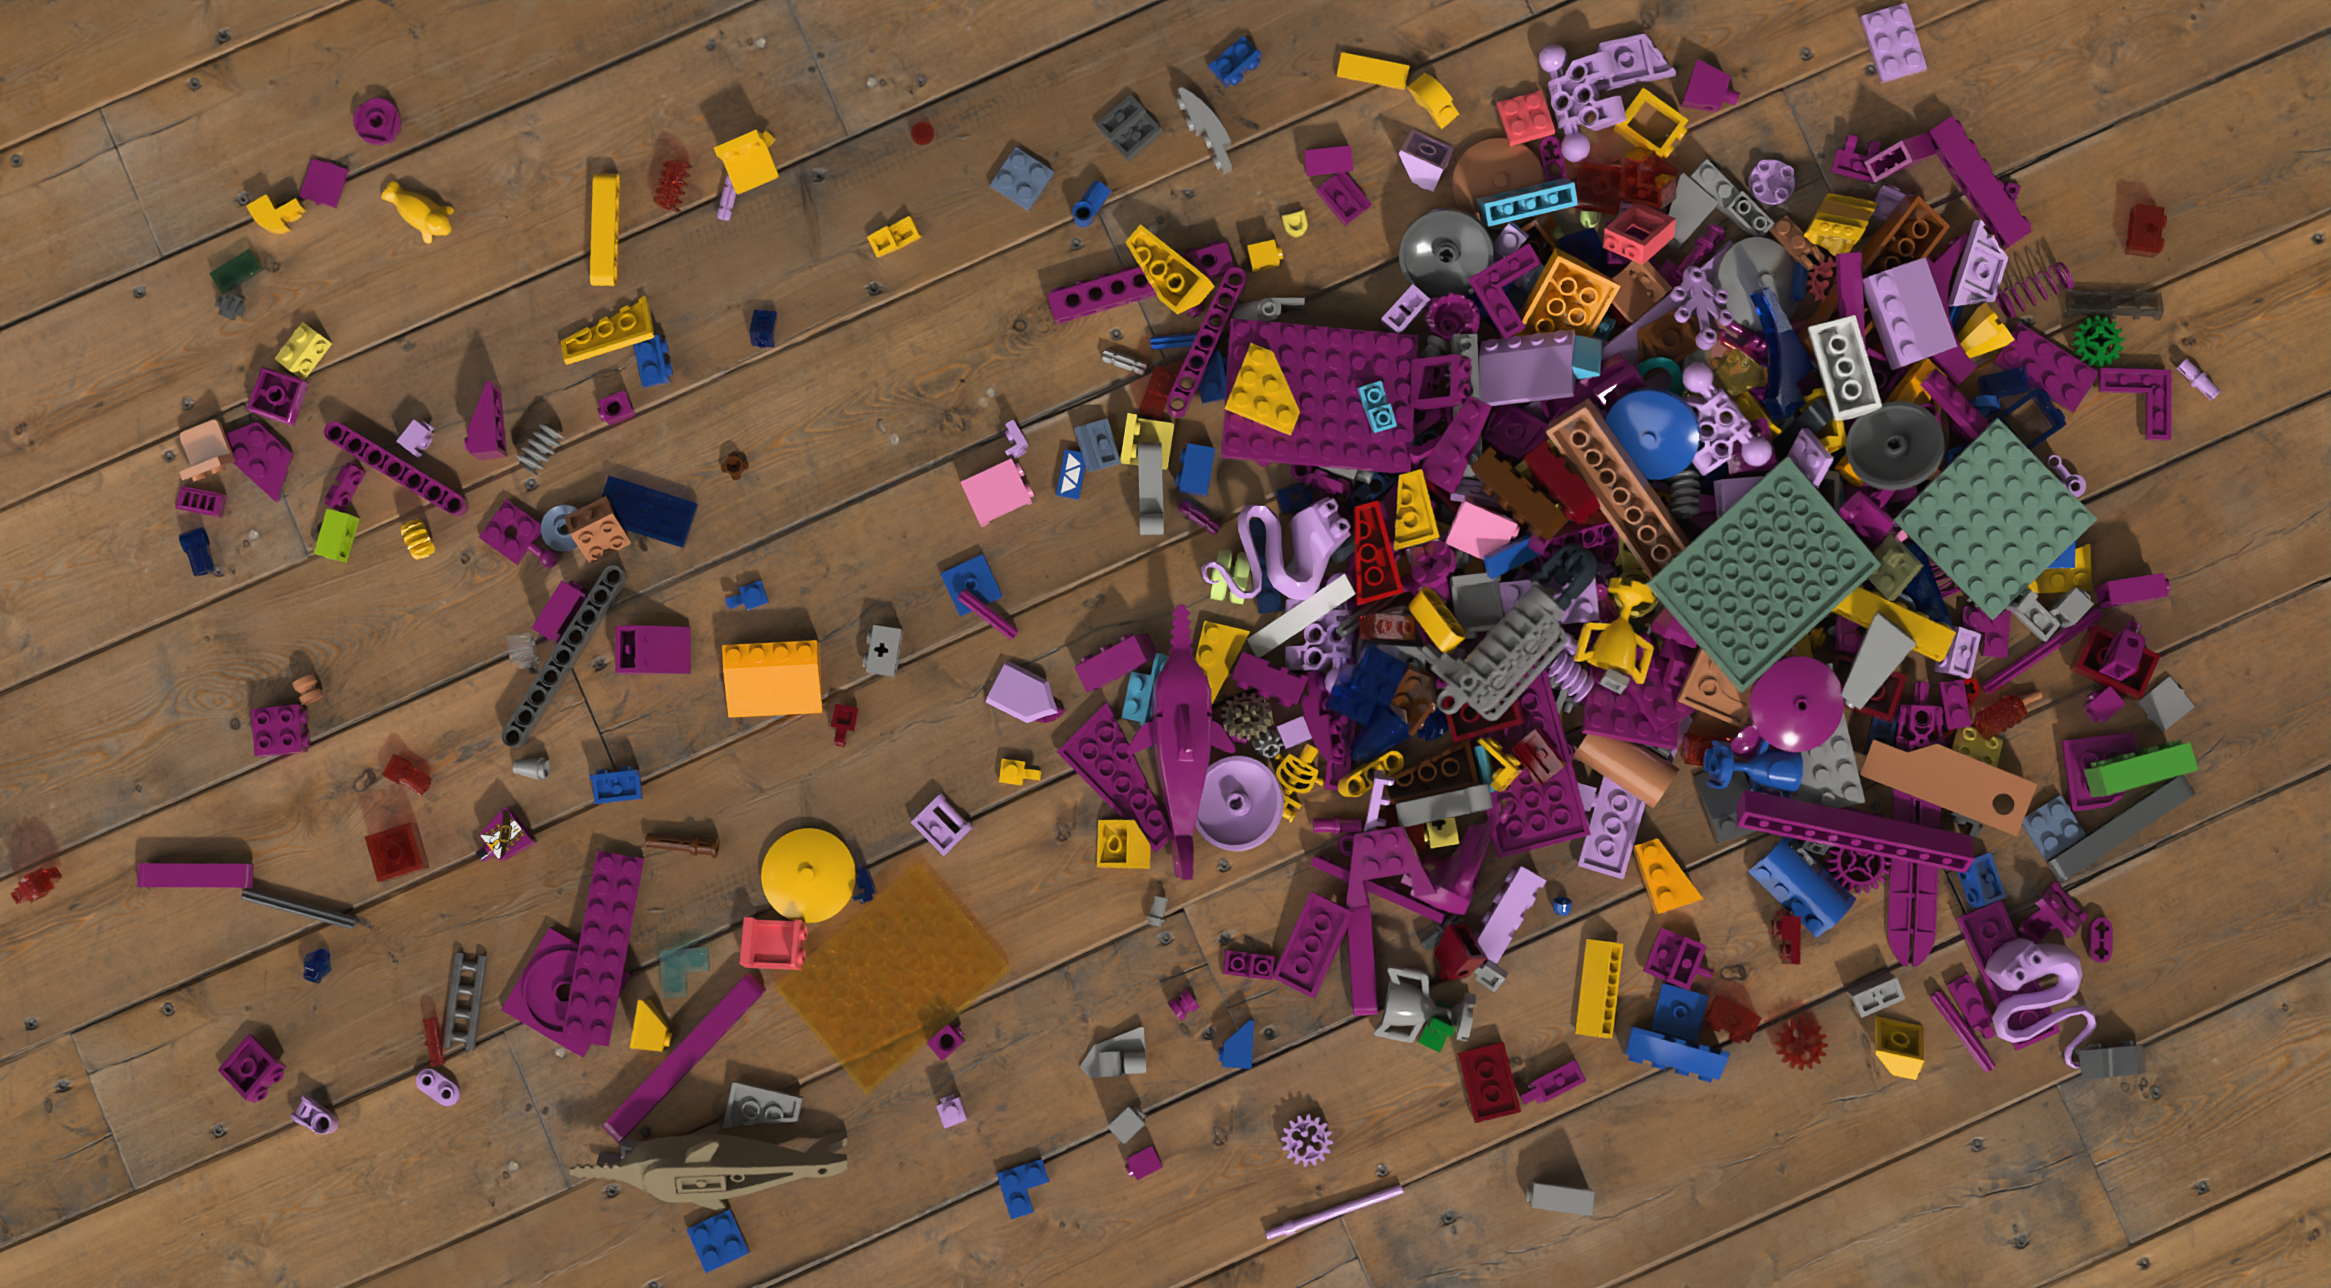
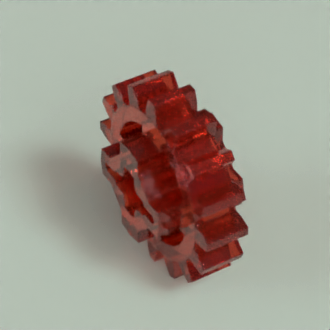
[10,866,62,904]

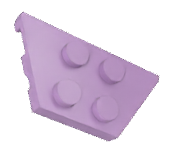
[1587,34,1676,94]
[1948,220,2008,306]

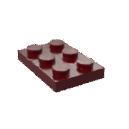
[1457,1042,1521,1123]

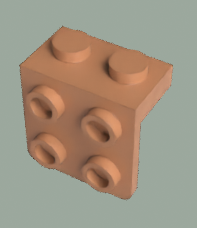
[1611,261,1672,323]
[179,419,236,482]

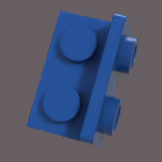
[1208,36,1262,88]
[634,334,673,388]
[1192,350,1227,404]
[1957,852,2007,909]

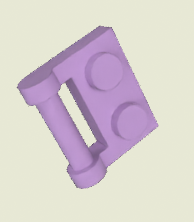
[910,793,974,856]

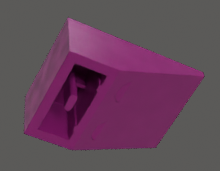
[615,625,691,675]

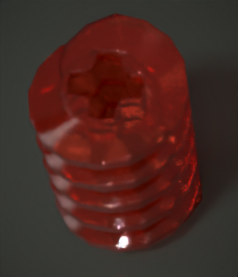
[653,160,692,212]
[1974,694,2027,741]

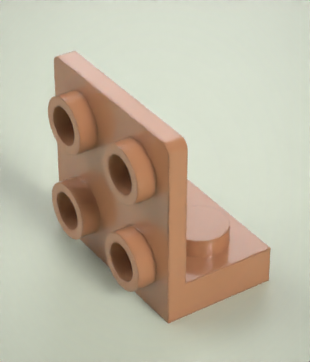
[564,496,631,564]

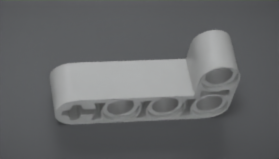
[1138,442,1164,535]
[1395,784,1493,827]

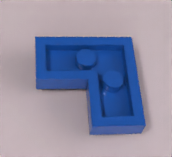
[997,1158,1049,1219]

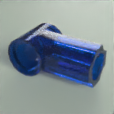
[179,527,215,577]

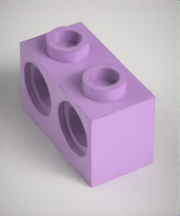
[1380,284,1430,334]

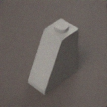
[1667,173,1718,249]
[1526,1182,1594,1216]

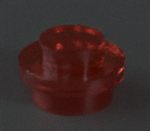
[911,122,934,145]

